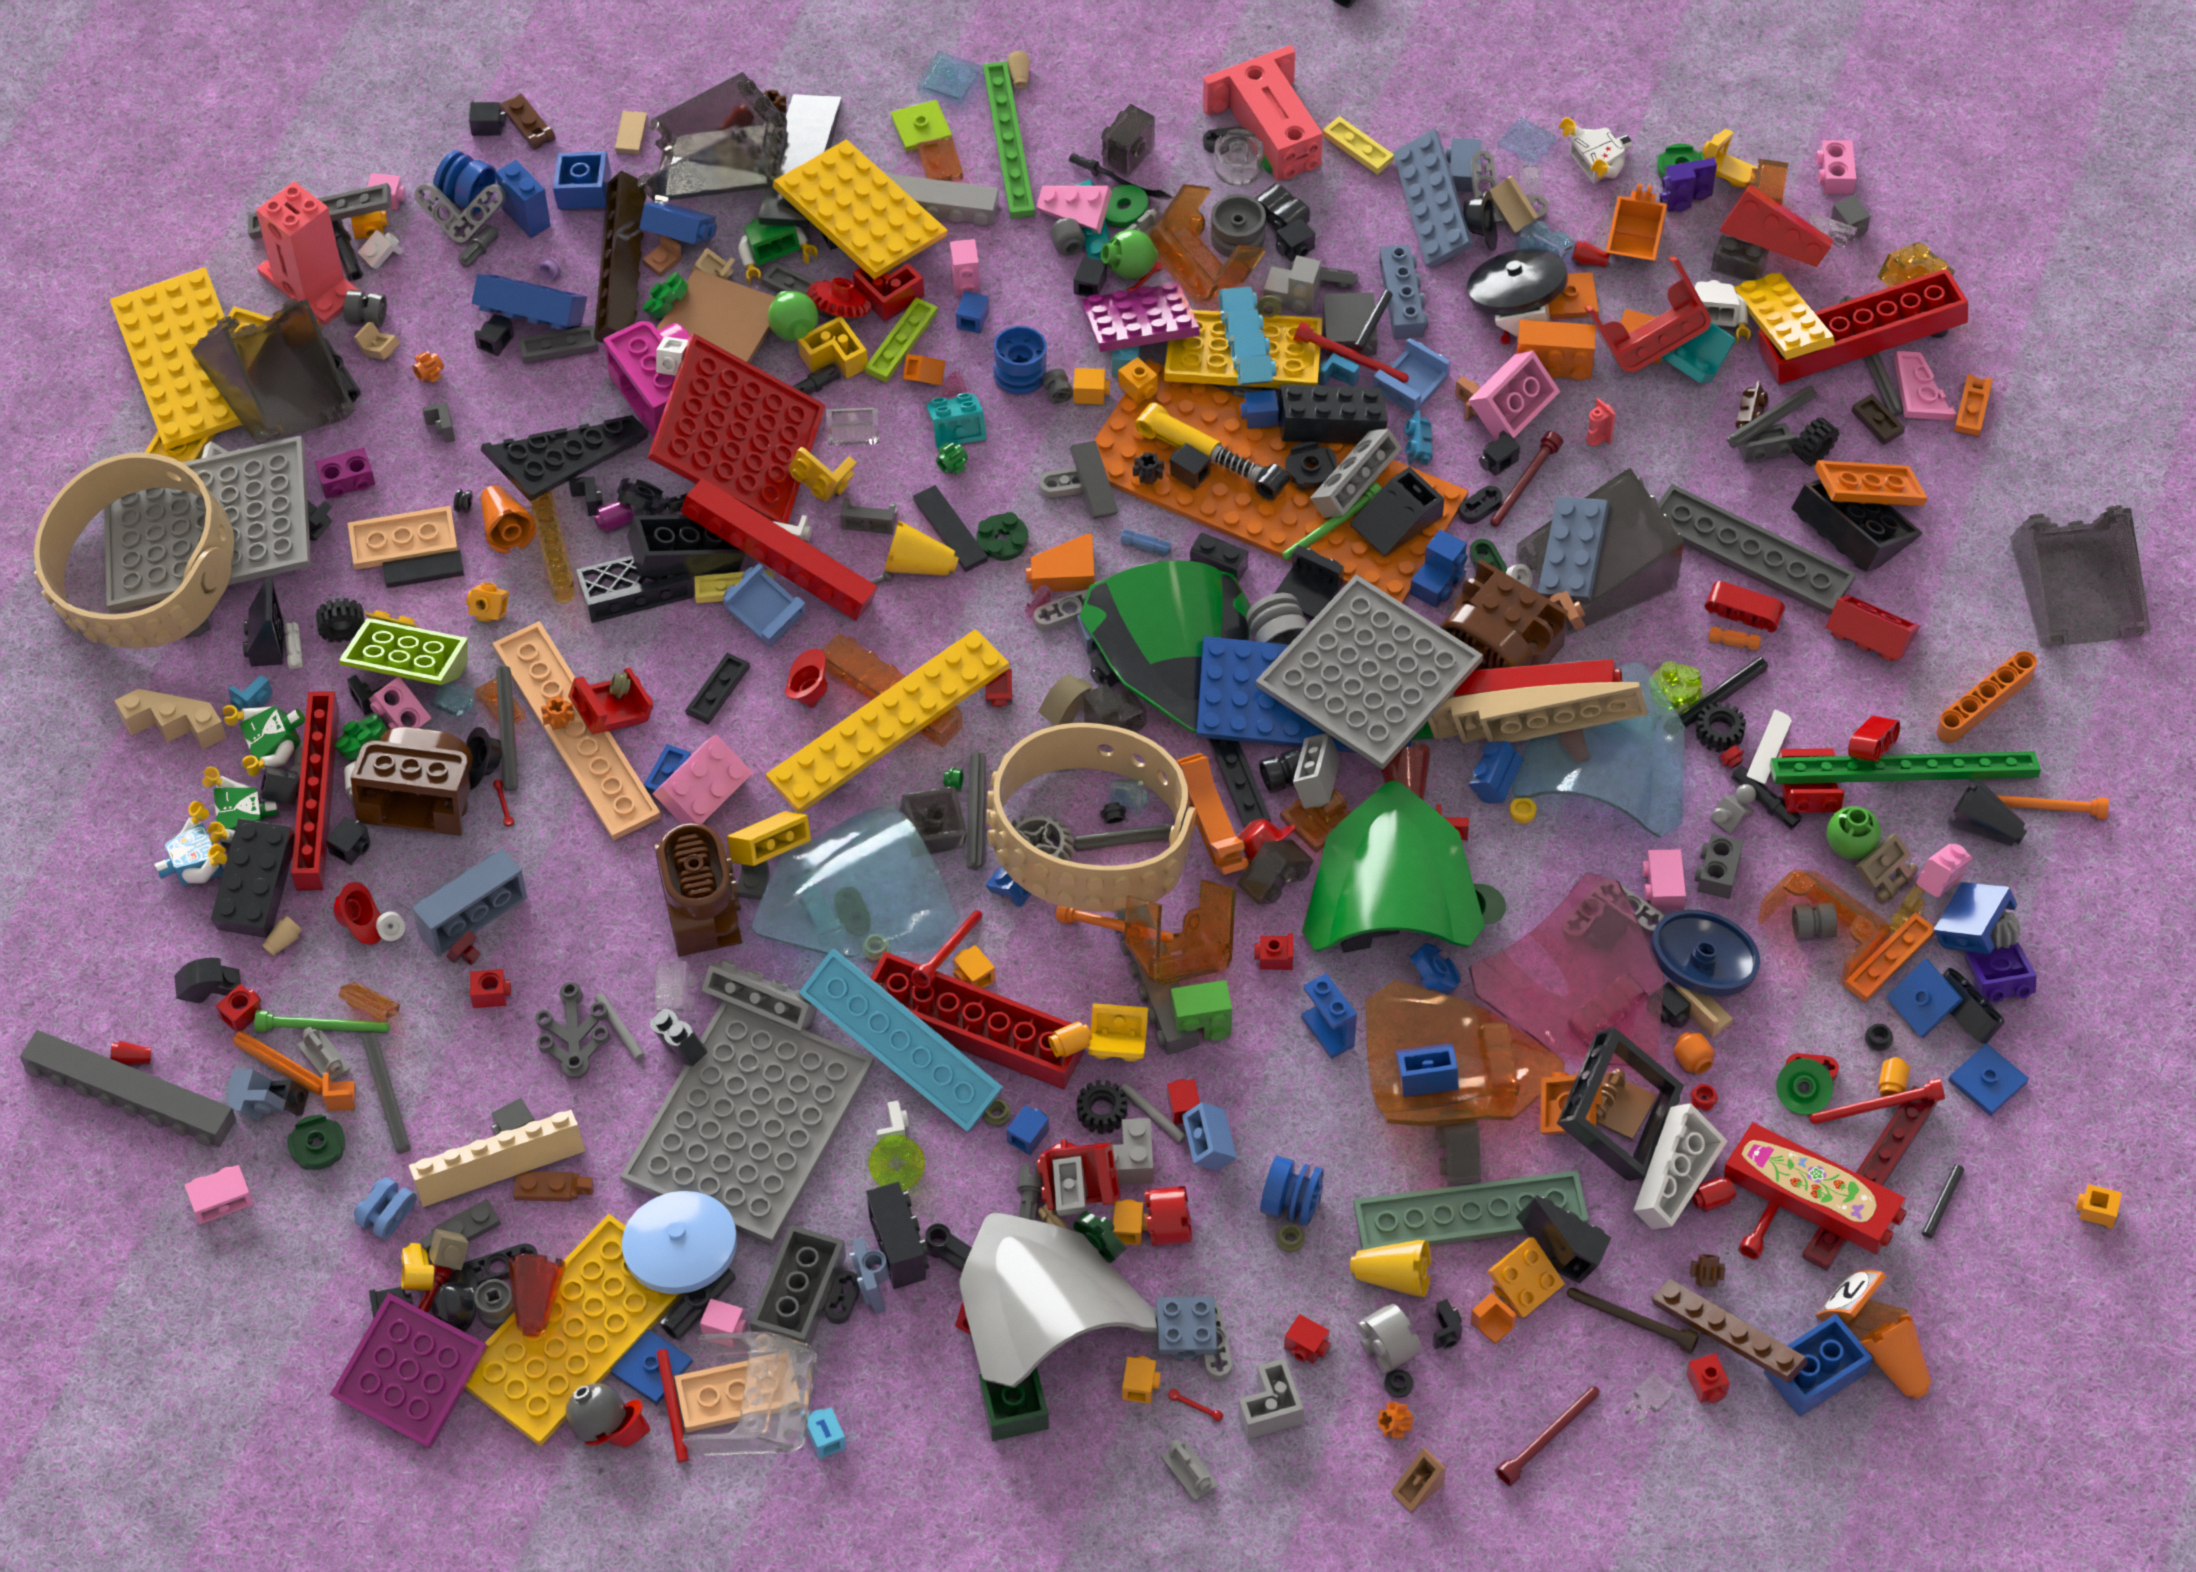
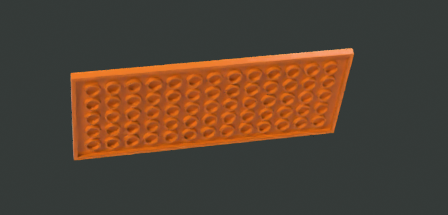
[1094,359,1469,604]

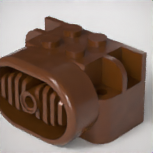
[1440,559,1568,670]
[350,727,473,836]
[654,823,743,957]

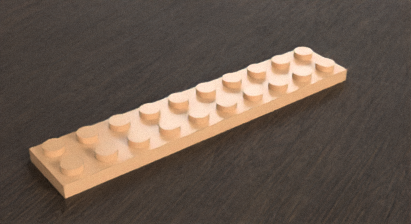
[492,621,661,841]

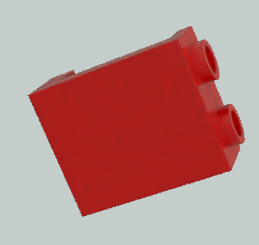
[568,667,653,735]
[1779,748,1844,813]
[1037,1142,1121,1210]

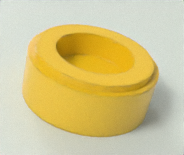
[1509,797,1537,824]

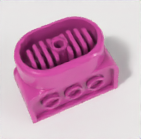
[603,321,690,438]

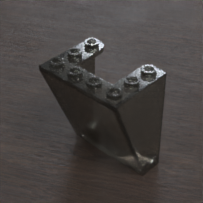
[637,72,788,202]
[191,299,355,445]
[1516,468,1685,635]
[2009,505,2151,648]

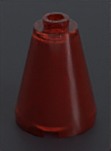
[1380,743,1431,801]
[508,1254,566,1337]

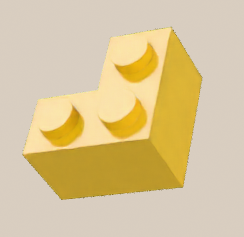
[797,316,868,379]

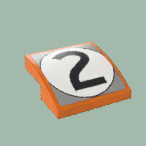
[1815,1270,1887,1324]

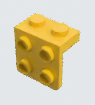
[1702,128,1761,187]
[789,447,857,502]
[1088,1003,1148,1061]

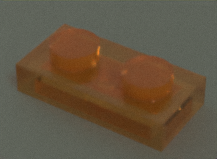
[475,677,526,724]
[338,982,401,1020]

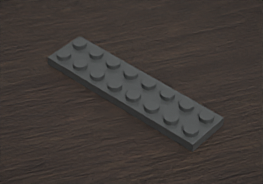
[1646,484,1857,615]

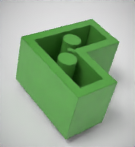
[1171,980,1232,1041]

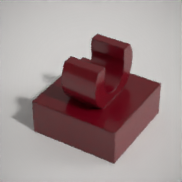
[446,930,480,965]

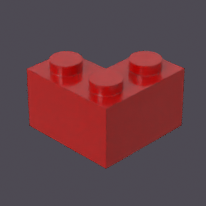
[853,263,924,322]

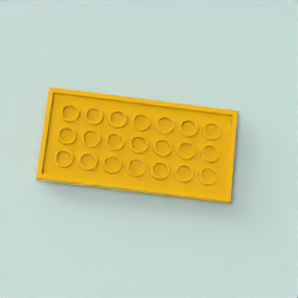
[109,267,263,451]
[465,1214,684,1447]

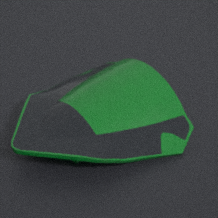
[1080,560,1250,733]

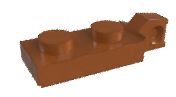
[513,1171,594,1202]

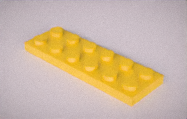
[1734,272,1835,360]

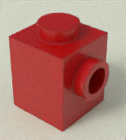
[1284,1314,1331,1364]
[1686,1353,1730,1404]

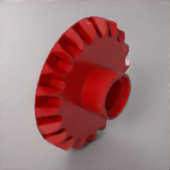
[806,277,872,318]

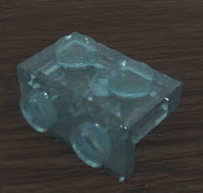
[1515,221,1576,259]

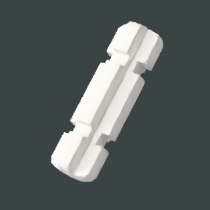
[284,622,303,670]

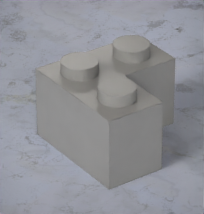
[1263,256,1321,314]
[1113,1118,1153,1185]
[1238,1358,1304,1440]

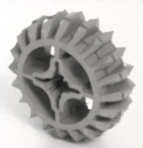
[1011,812,1074,861]

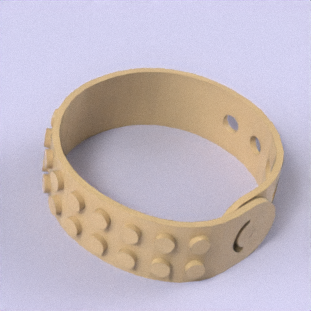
[33,453,235,649]
[986,723,1197,912]

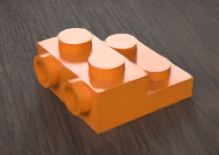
[1540,1071,1602,1135]

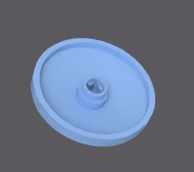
[622,1191,738,1294]

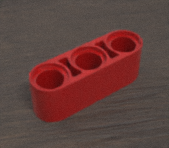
[1704,581,1785,633]
[1848,715,1900,762]

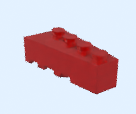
[1719,184,1833,267]

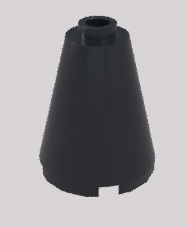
[1947,778,2027,846]

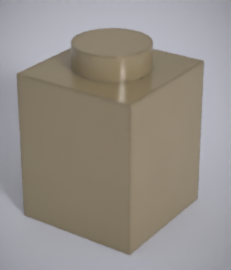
[428,1229,469,1270]

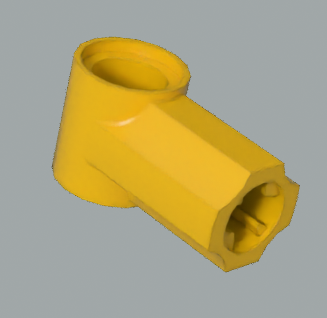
[401,1243,434,1291]

